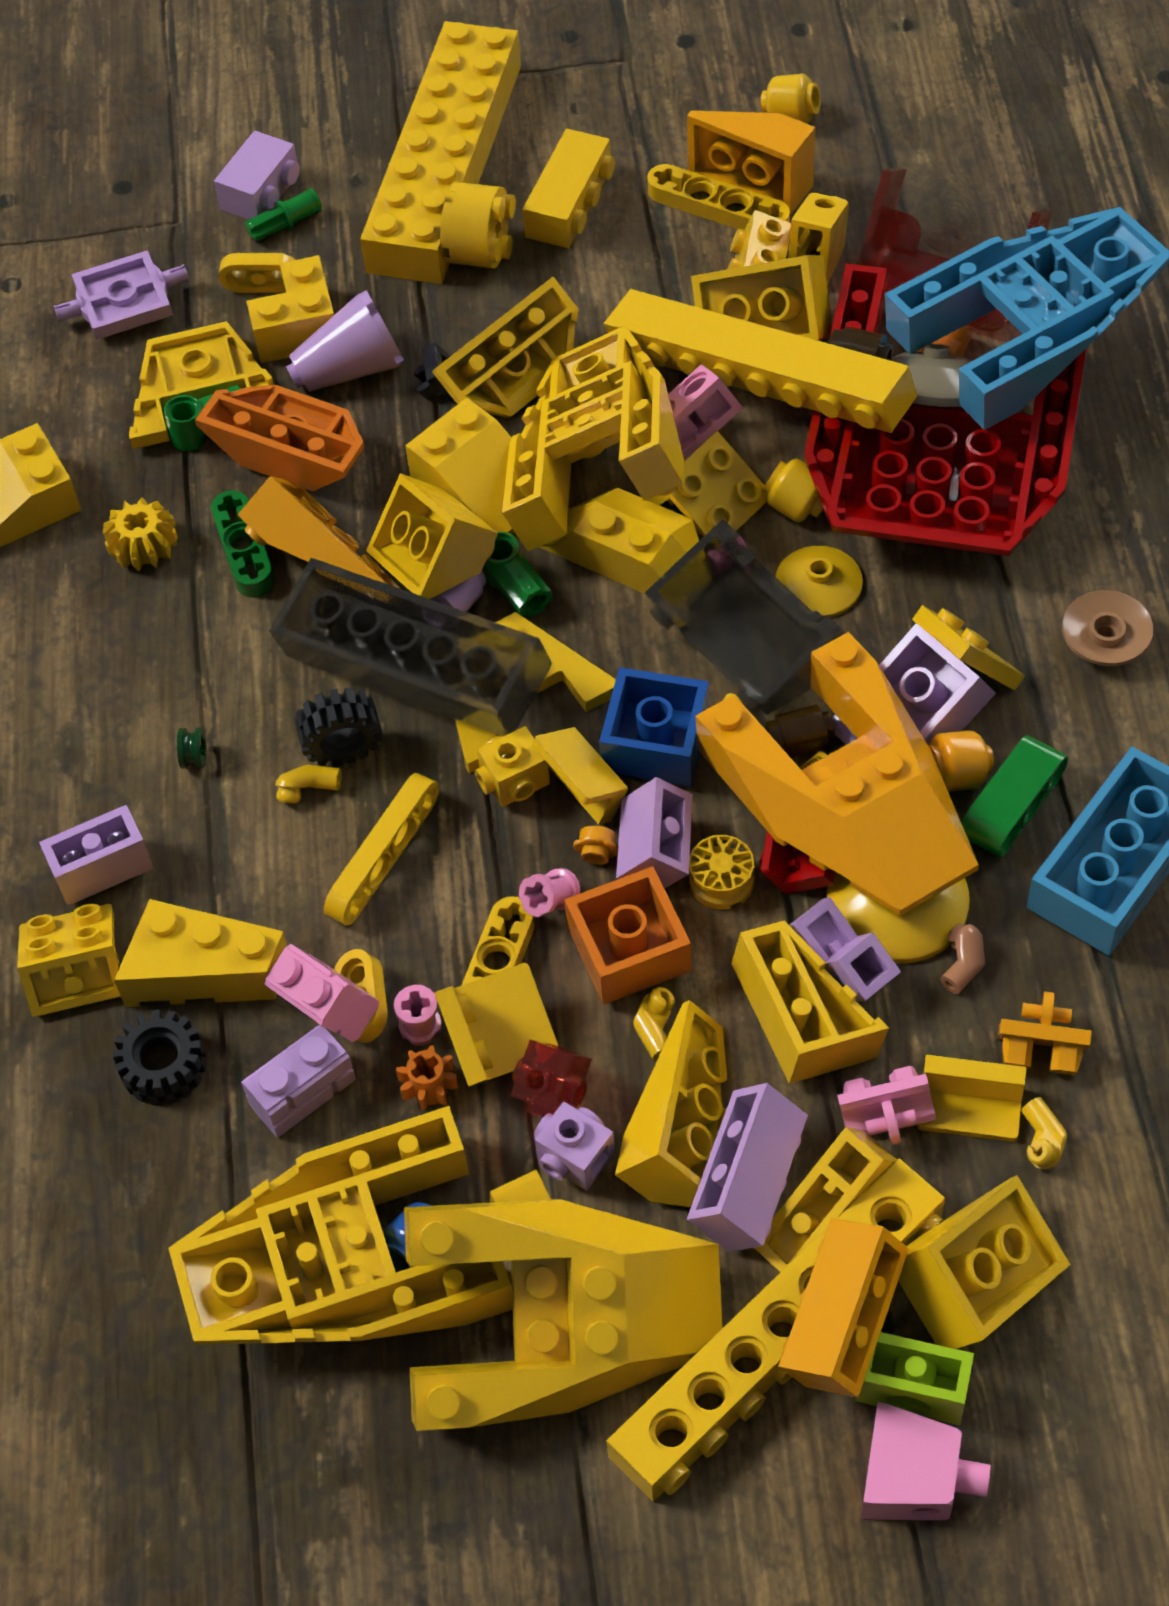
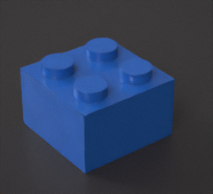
[599,667,709,787]

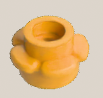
[573,826,618,865]

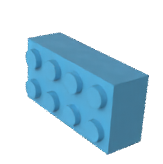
[1026,746,1169,956]

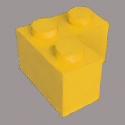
[246,255,334,363]

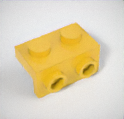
[727,210,791,269]

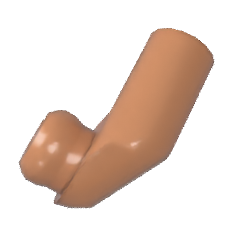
[940,924,985,994]

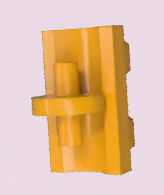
[997,991,1092,1075]

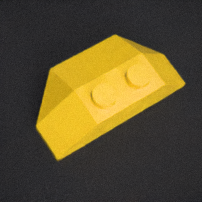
[432,277,579,419]
[540,488,710,613]

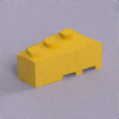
[731,920,889,1084]

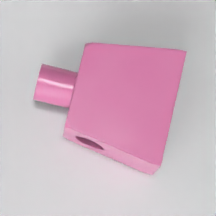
[861,1402,991,1520]

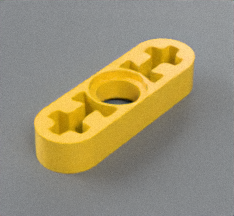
[461,896,534,986]

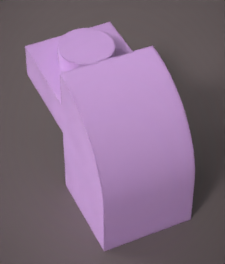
[790,897,901,1002]

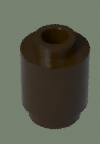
[828,327,893,361]
[765,704,835,758]

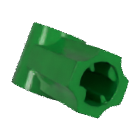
[164,385,240,451]
[482,532,552,618]

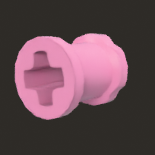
[519,868,580,917]
[394,985,442,1046]

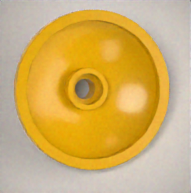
[826,872,970,964]

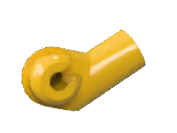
[275,764,342,803]
[633,987,675,1061]
[1021,1097,1067,1170]

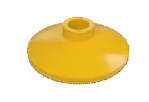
[775,546,863,619]

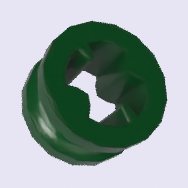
[177,727,207,769]

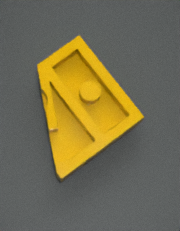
[912,605,1025,690]

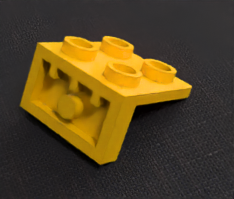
[648,431,769,548]
[17,904,121,1017]
[434,963,560,1087]

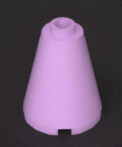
[286,290,405,392]

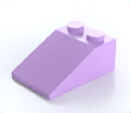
[832,623,996,745]

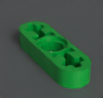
[211,490,274,597]

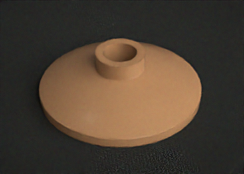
[1062,590,1153,666]

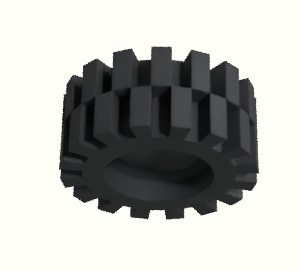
[295,688,383,767]
[113,1010,207,1105]

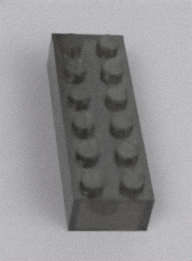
[269,558,553,736]

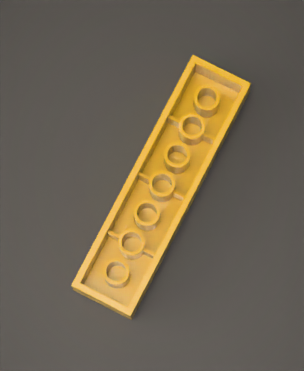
[360,21,521,284]

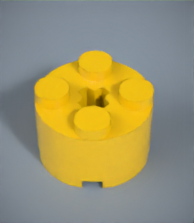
[440,182,516,269]

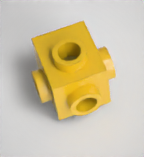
[475,726,550,807]

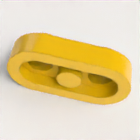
[218,253,295,293]
[334,949,388,1043]

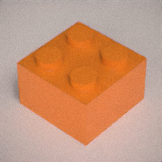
[564,866,692,1005]

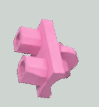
[837,1066,937,1145]

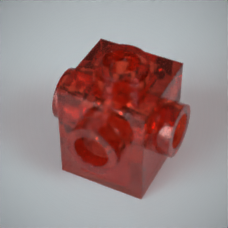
[511,1039,592,1118]

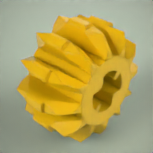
[103,497,178,571]

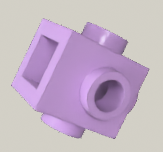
[534,1101,615,1191]

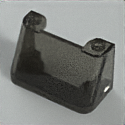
[645,519,844,715]

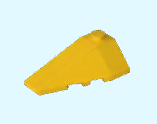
[615,1000,727,1207]

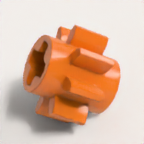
[396,1045,459,1111]

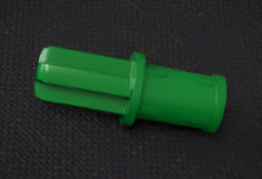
[245,188,322,241]

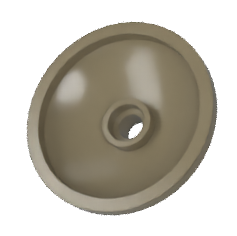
[892,344,972,407]

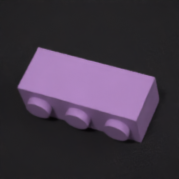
[686,1083,808,1252]

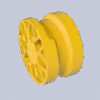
[689,835,755,910]

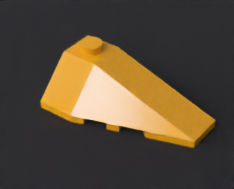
[238,476,407,601]

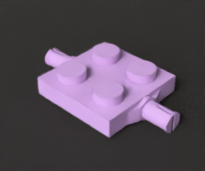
[53,250,189,340]

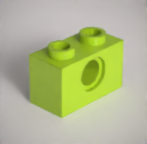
[855,1332,974,1425]

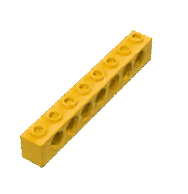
[606,1158,945,1502]

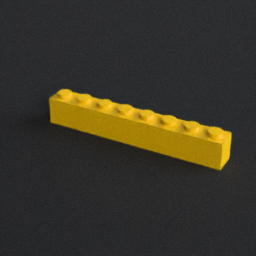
[603,289,918,433]

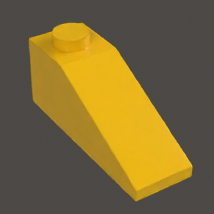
[754,1127,897,1272]

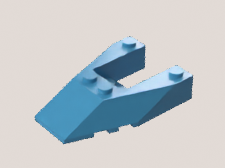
[885,207,1169,430]

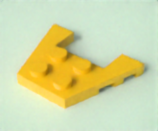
[129,321,275,450]
[439,612,616,774]

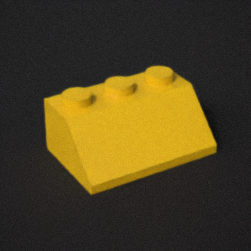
[366,473,498,601]

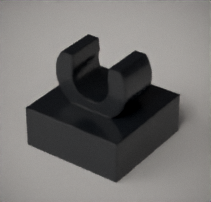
[414,343,454,401]

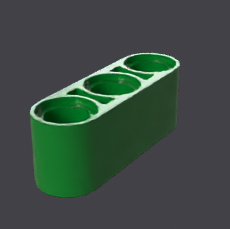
[961,734,1069,858]

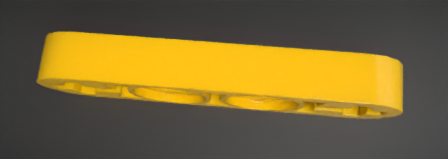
[647,164,790,230]
[324,773,439,926]

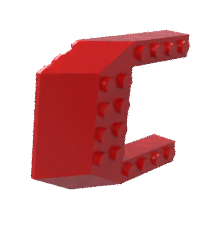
[804,263,1087,556]

